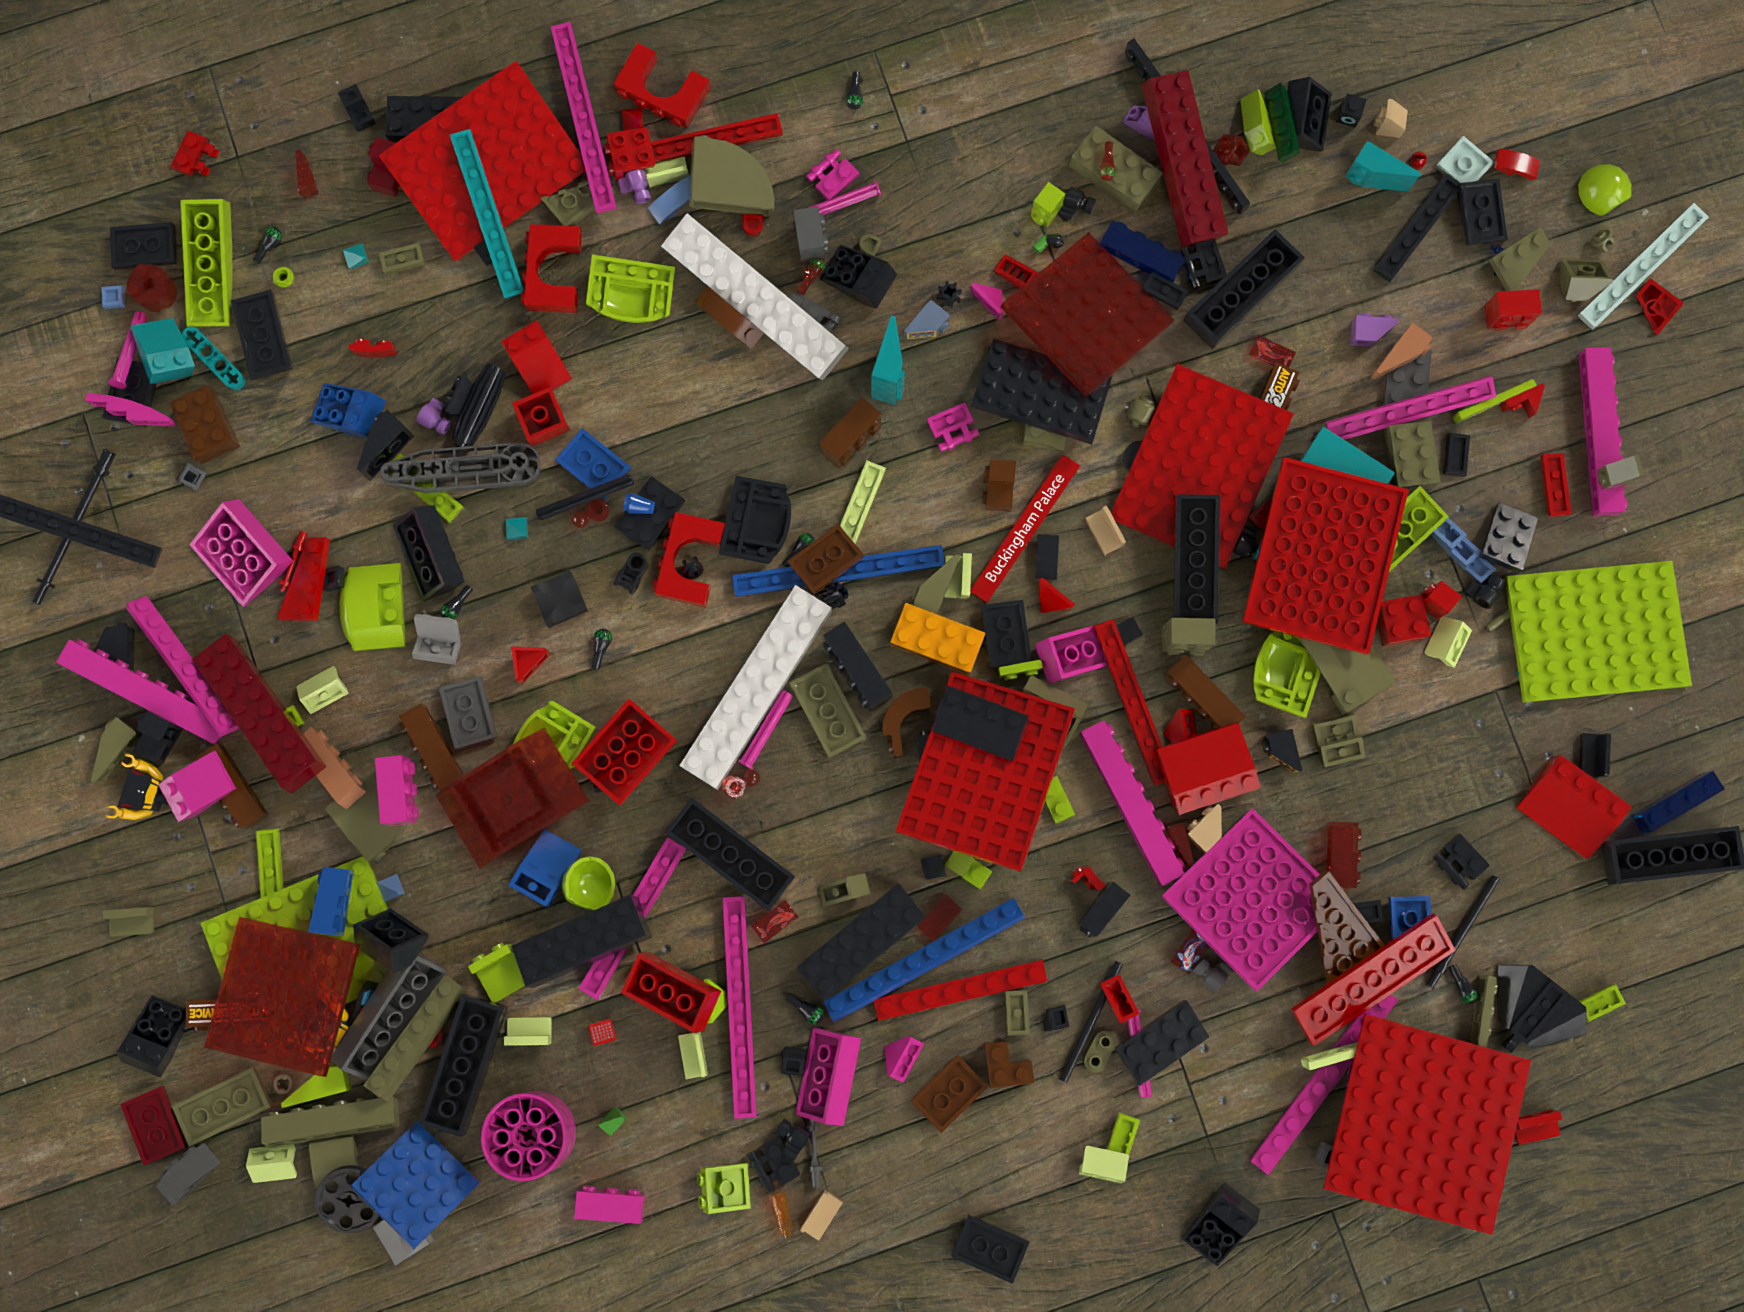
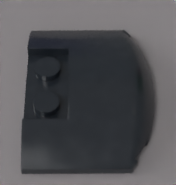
[719,476,791,564]

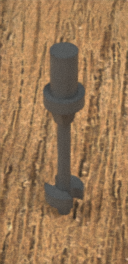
[806,1119,822,1187]

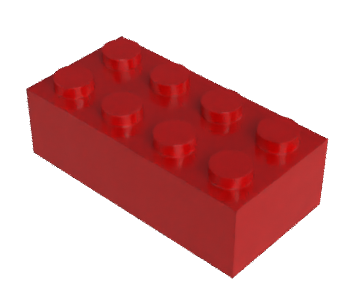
[621,952,722,1033]

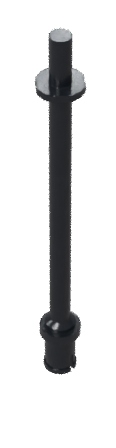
[32,449,117,605]

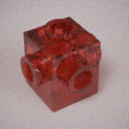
[1213,134,1250,166]

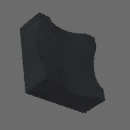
[531,570,588,628]

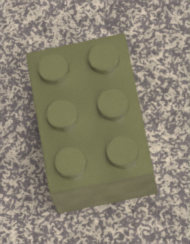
[1383,421,1441,491]
[1162,618,1215,657]

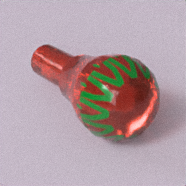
[1098,141,1117,181]
[797,258,825,295]

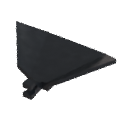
[1497,965,1587,1053]

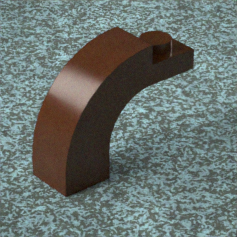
[694,285,764,349]
[882,687,931,758]

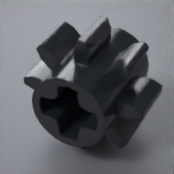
[936,281,962,308]
[822,582,849,609]

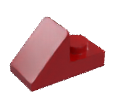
[1499,383,1545,418]

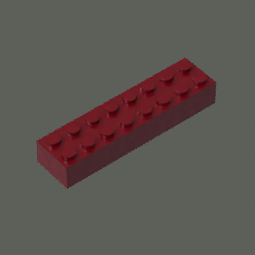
[1141,70,1228,248]
[192,633,326,794]

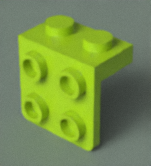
[468,943,525,1003]

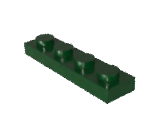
[1264,82,1300,163]

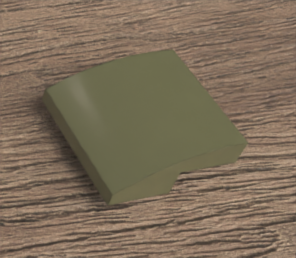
[1312,713,1366,767]
[309,1134,359,1189]

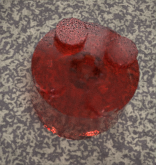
[126,264,177,312]

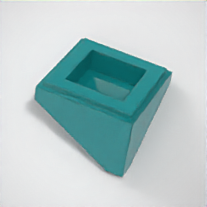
[343,243,369,269]
[505,517,528,540]

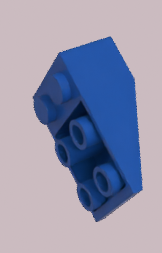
[310,383,386,439]
[508,829,583,907]

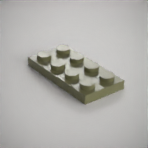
[789,663,867,758]
[172,1067,272,1147]

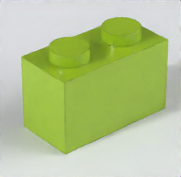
[1031,182,1065,227]

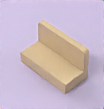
[1085,505,1126,556]
[800,1189,843,1241]

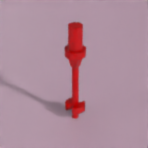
[278,531,308,592]

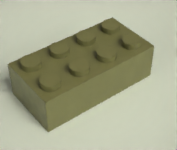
[1069,126,1163,213]

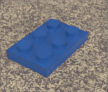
[555,428,631,500]

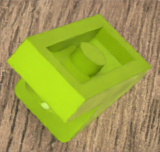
[944,851,992,890]

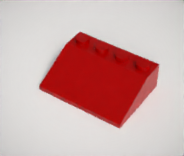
[571,699,678,806]
[1156,722,1261,815]
[1516,755,1632,860]

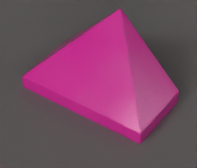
[970,283,1003,321]
[884,1036,924,1083]

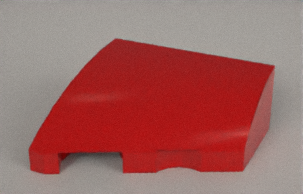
[1636,278,1684,335]

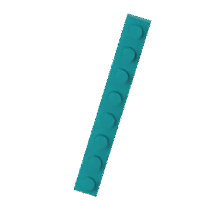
[450,129,524,299]

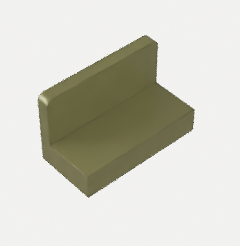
[103,907,154,936]

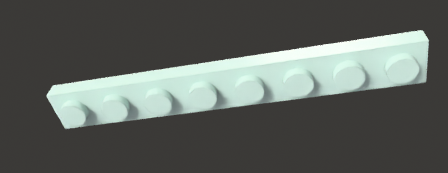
[1577,203,1709,330]

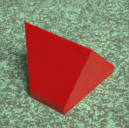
[511,646,551,685]

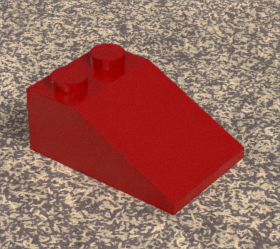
[501,320,572,394]

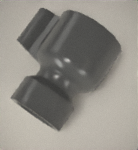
[1192,958,1233,993]

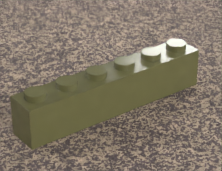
[363,975,469,1102]
[261,1096,400,1148]

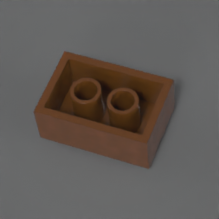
[169,385,240,464]
[819,397,881,469]

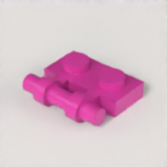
[806,149,859,200]
[927,402,979,452]

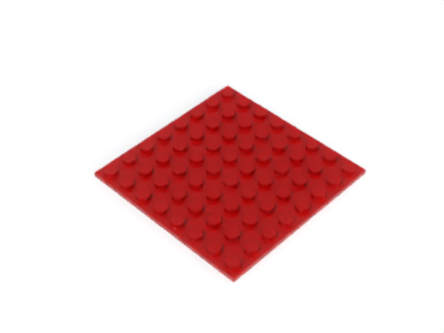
[1323,1014,1531,1235]

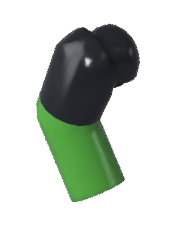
[1032,233,1064,254]

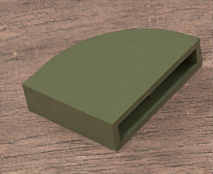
[689,135,774,217]
[325,753,408,862]

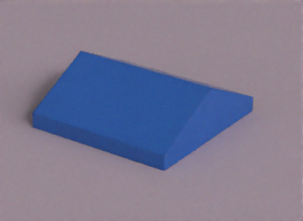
[1389,896,1431,940]

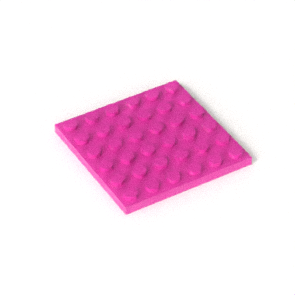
[1162,808,1320,992]

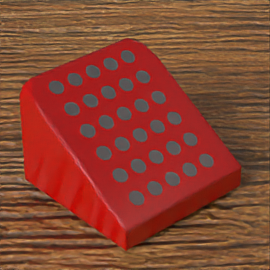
[588,1019,617,1046]

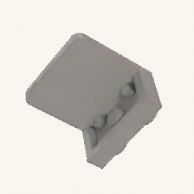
[412,614,461,665]

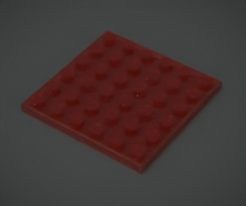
[1000,232,1174,397]
[204,917,361,1077]

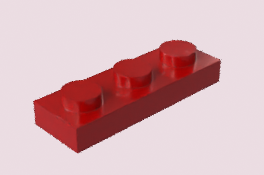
[1540,453,1572,518]

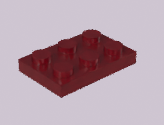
[120,1086,188,1166]

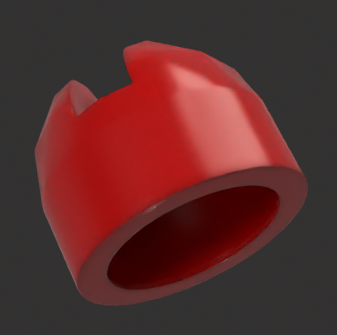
[1409,151,1427,170]

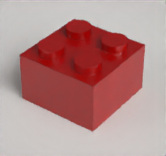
[1485,289,1542,331]
[512,387,571,447]
[1377,594,1431,647]

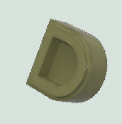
[859,234,883,257]

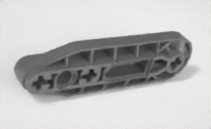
[380,443,541,493]

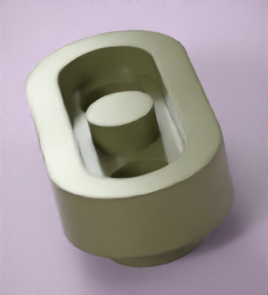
[1083,1030,1116,1073]

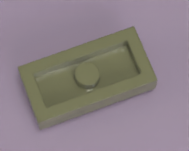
[379,243,426,275]
[1005,990,1030,1036]

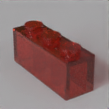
[1326,821,1362,889]

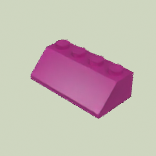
[795,1028,861,1126]

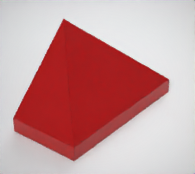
[622,108,644,131]
[1038,578,1075,613]
[1163,709,1197,743]
[1100,974,1140,1024]

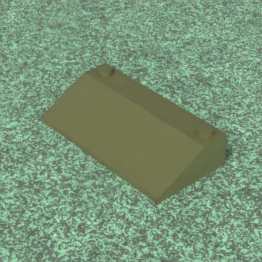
[1299,637,1396,715]

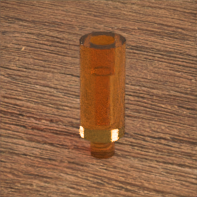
[770,1192,794,1239]

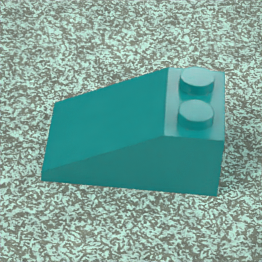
[1345,141,1421,192]
[130,318,195,384]

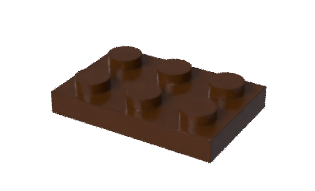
[788,524,864,595]
[911,1054,988,1133]

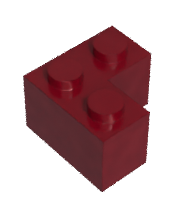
[367,137,400,197]

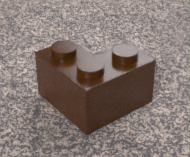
[982,459,1016,512]
[984,1040,1034,1089]

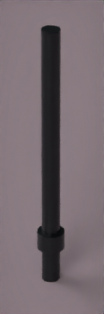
[1426,875,1500,989]
[1059,961,1123,1083]

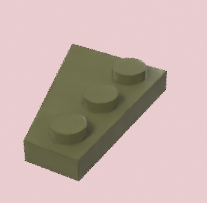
[541,181,616,226]
[1488,227,1551,291]

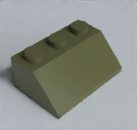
[1022,675,1088,748]

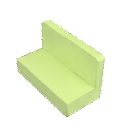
[645,157,689,187]
[945,553,972,599]
[1424,617,1472,668]
[296,666,348,714]
[504,1017,552,1045]
[678,1032,708,1079]
[246,1144,297,1183]
[1079,1146,1129,1183]

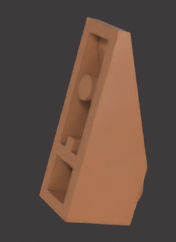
[1371,323,1433,379]

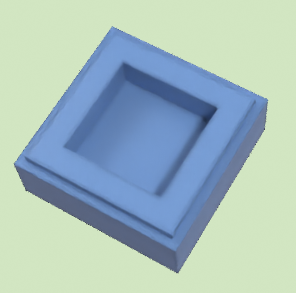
[101,285,126,309]

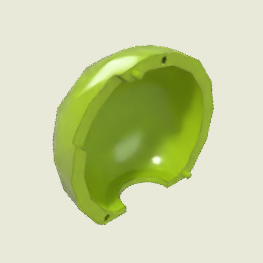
[1578,164,1632,216]
[562,856,615,911]

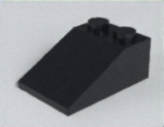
[357,410,415,481]

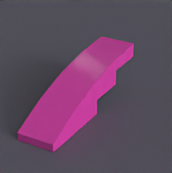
[86,393,176,427]

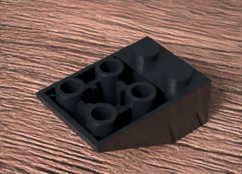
[819,244,897,309]
[117,995,186,1078]
[1182,1182,1260,1267]

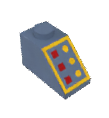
[904,300,950,339]

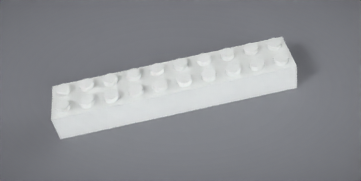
[661,214,849,381]
[679,585,832,790]

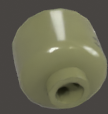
[1126,396,1157,428]

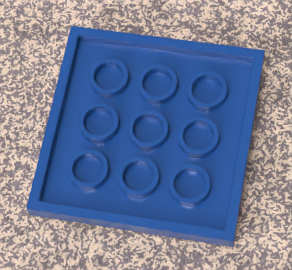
[351,1121,480,1249]

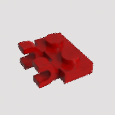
[170,130,220,177]

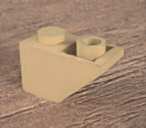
[1374,99,1408,138]
[1185,804,1222,853]

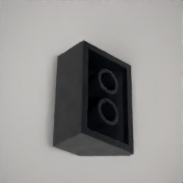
[1287,77,1332,152]
[353,908,429,974]

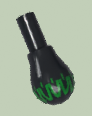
[845,71,863,110]
[253,226,283,264]
[782,533,815,567]
[440,584,473,620]
[591,628,612,670]
[1448,963,1479,1004]
[785,993,824,1025]

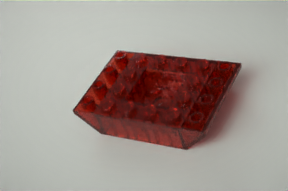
[436,728,590,869]

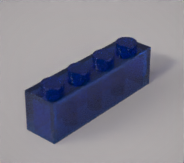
[1099,220,1186,282]
[1631,771,1725,833]

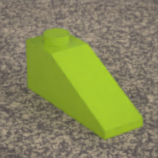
[1240,89,1276,155]
[281,1062,352,1108]

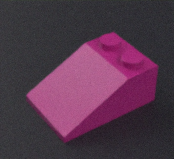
[1035,626,1108,684]
[158,751,236,822]

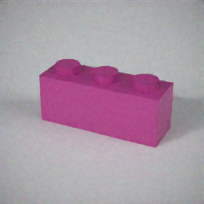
[574,1185,645,1224]

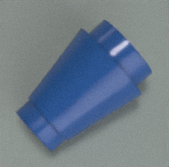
[623,493,655,514]

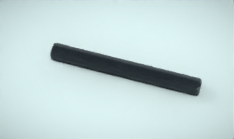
[536,474,634,520]

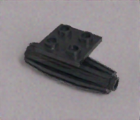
[443,363,506,447]

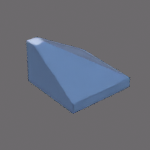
[377,874,405,902]

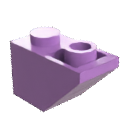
[1123,105,1155,140]
[1350,313,1398,347]

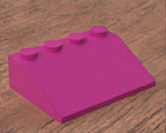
[190,499,293,607]

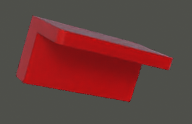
[1515,1109,1563,1145]

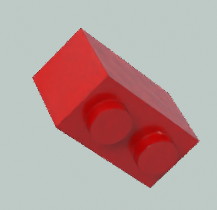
[1420,580,1462,619]

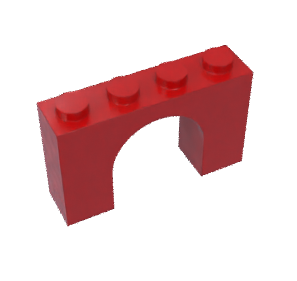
[614,42,711,129]
[521,224,582,313]
[652,512,725,608]

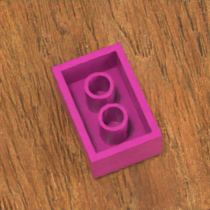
[375,755,419,826]

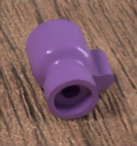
[617,169,651,204]
[416,397,452,435]

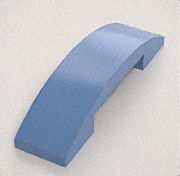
[648,175,690,225]

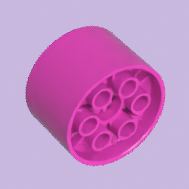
[481,1091,576,1181]

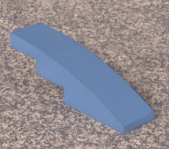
[1431,518,1496,584]

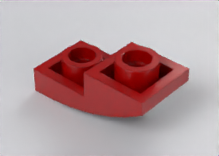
[1494,149,1540,181]
[348,339,397,358]

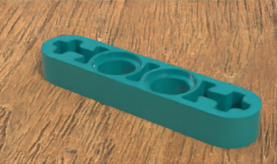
[182,326,246,391]

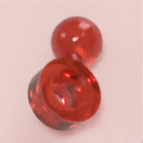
[572,499,609,528]
[722,770,760,798]

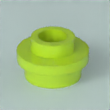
[273,267,294,288]

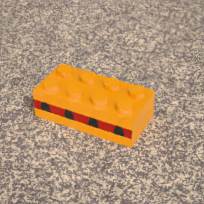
[890,603,985,675]

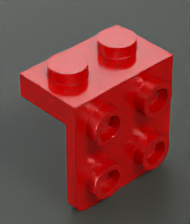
[604,127,655,182]

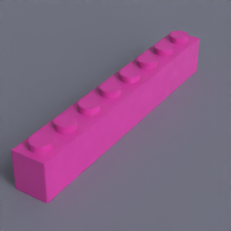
[1578,347,1627,517]
[56,639,222,744]
[1079,720,1185,886]

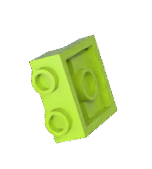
[697,1163,751,1214]

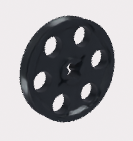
[315,1165,379,1233]

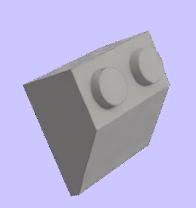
[373,1220,434,1265]

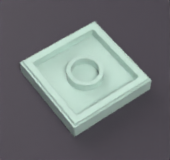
[1435,136,1494,183]

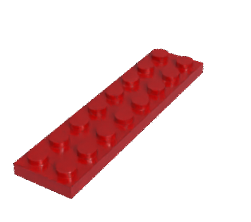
[1291,913,1456,1046]

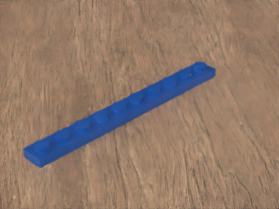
[732,545,945,597]
[823,898,1025,1022]

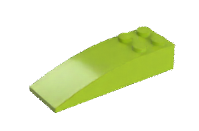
[181,199,233,327]
[1389,486,1449,572]

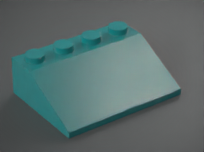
[871,315,905,405]
[1300,426,1395,484]

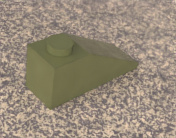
[911,552,961,614]
[91,717,143,785]

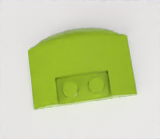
[586,255,675,323]
[339,563,406,651]
[1253,631,1321,719]
[508,701,596,801]

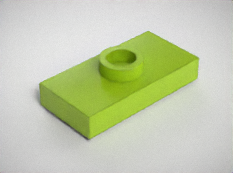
[1579,984,1626,1023]
[1106,1112,1140,1155]

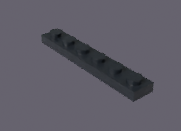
[1373,173,1460,283]

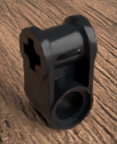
[614,552,649,595]

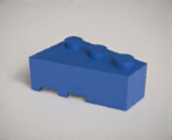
[308,867,354,936]

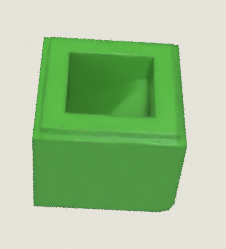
[598,1107,627,1136]

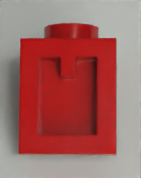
[1071,866,1105,891]

